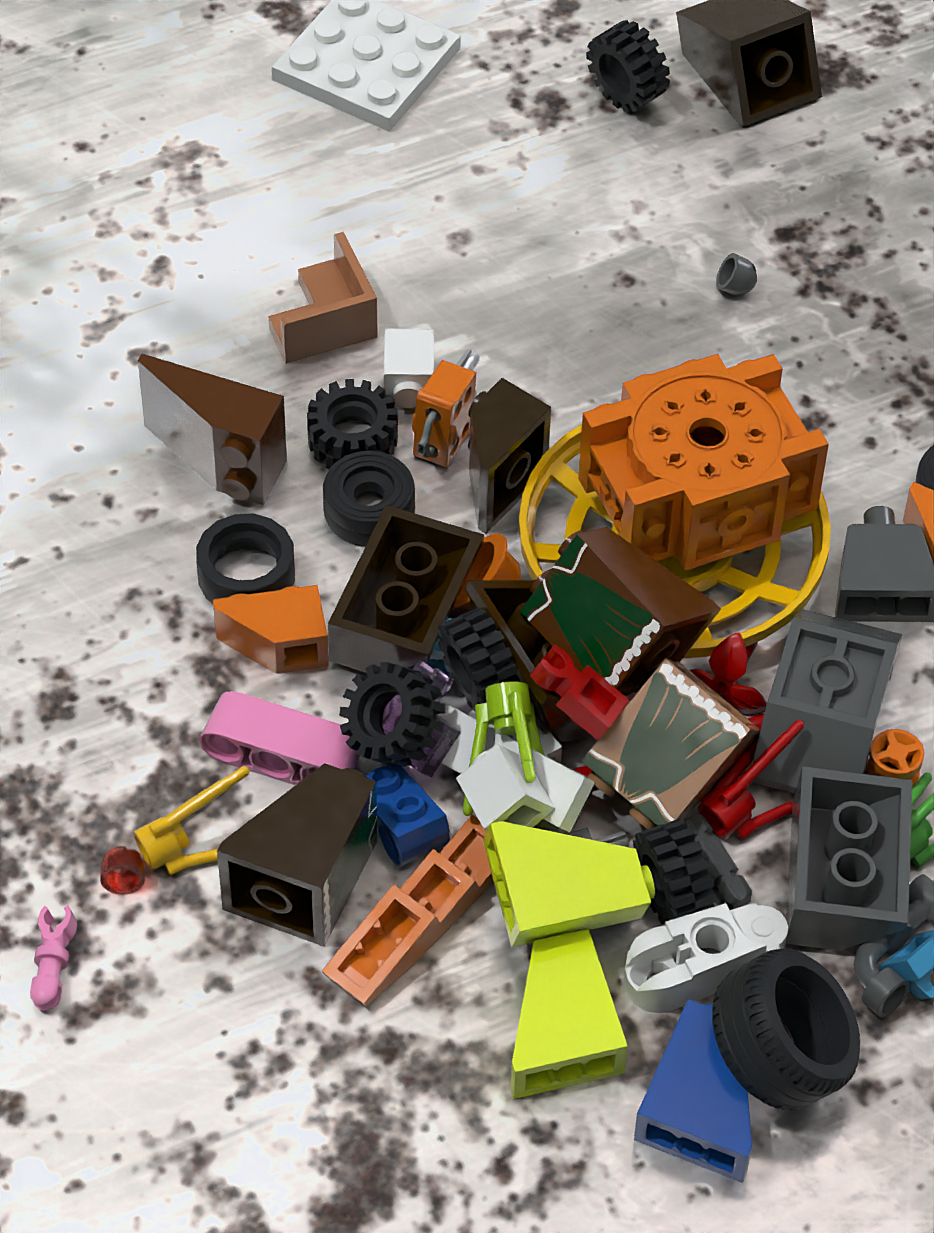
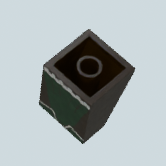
[217,763,377,947]

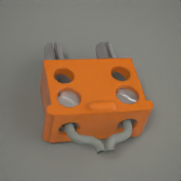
[412,349,480,468]

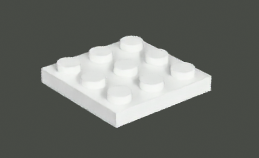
[272,0,461,132]

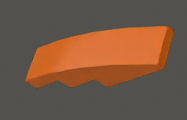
[322,814,493,1007]

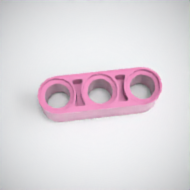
[199,691,360,785]

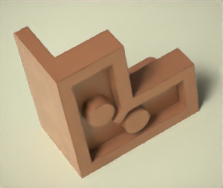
[268,232,378,364]

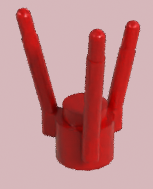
[698,720,804,841]

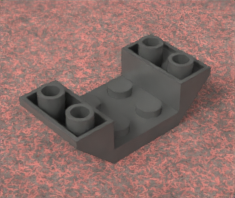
[752,609,903,794]

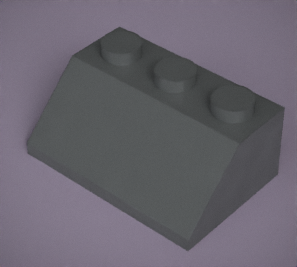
[786,766,912,950]

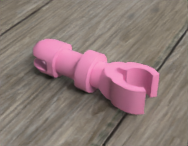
[30,905,77,1011]

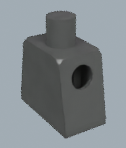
[835,506,934,622]

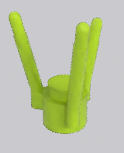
[462,682,544,816]

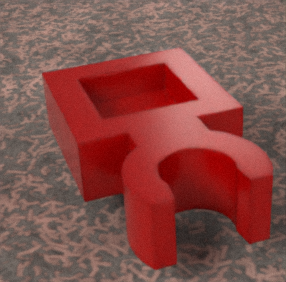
[530,645,630,740]

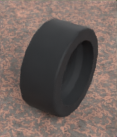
[196,513,295,604]

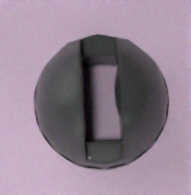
[716,253,757,295]

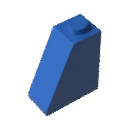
[634,999,752,1183]

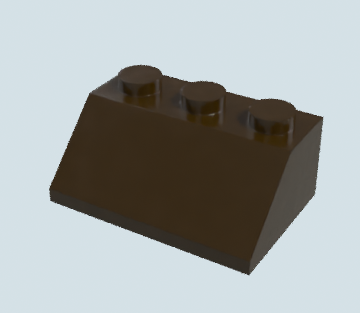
[328,505,484,672]
[465,580,626,741]

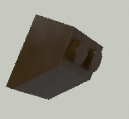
[468,378,551,534]

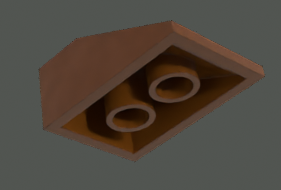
[138,354,287,505]

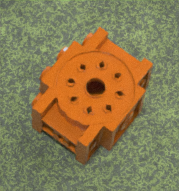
[578,354,829,571]

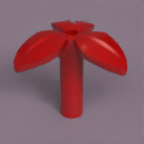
[690,632,767,715]

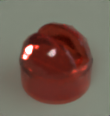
[100,845,145,895]

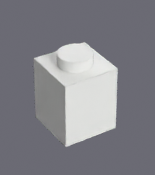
[384,329,434,408]
[456,744,555,830]

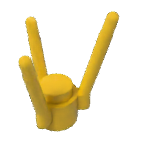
[133,766,249,876]

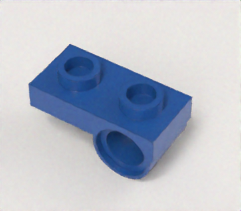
[365,765,450,868]

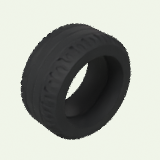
[712,948,860,1110]

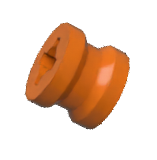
[865,729,925,786]

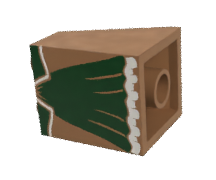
[582,659,761,829]

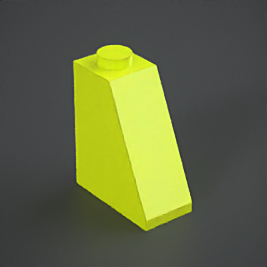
[483,821,655,947]
[510,928,628,1099]

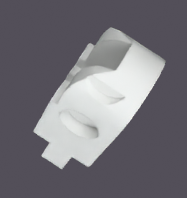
[623,903,788,1013]

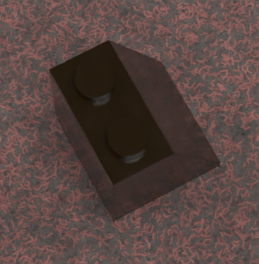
[676,0,822,127]

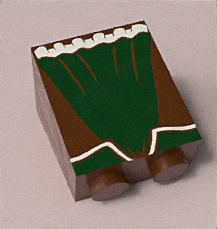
[520,527,721,696]

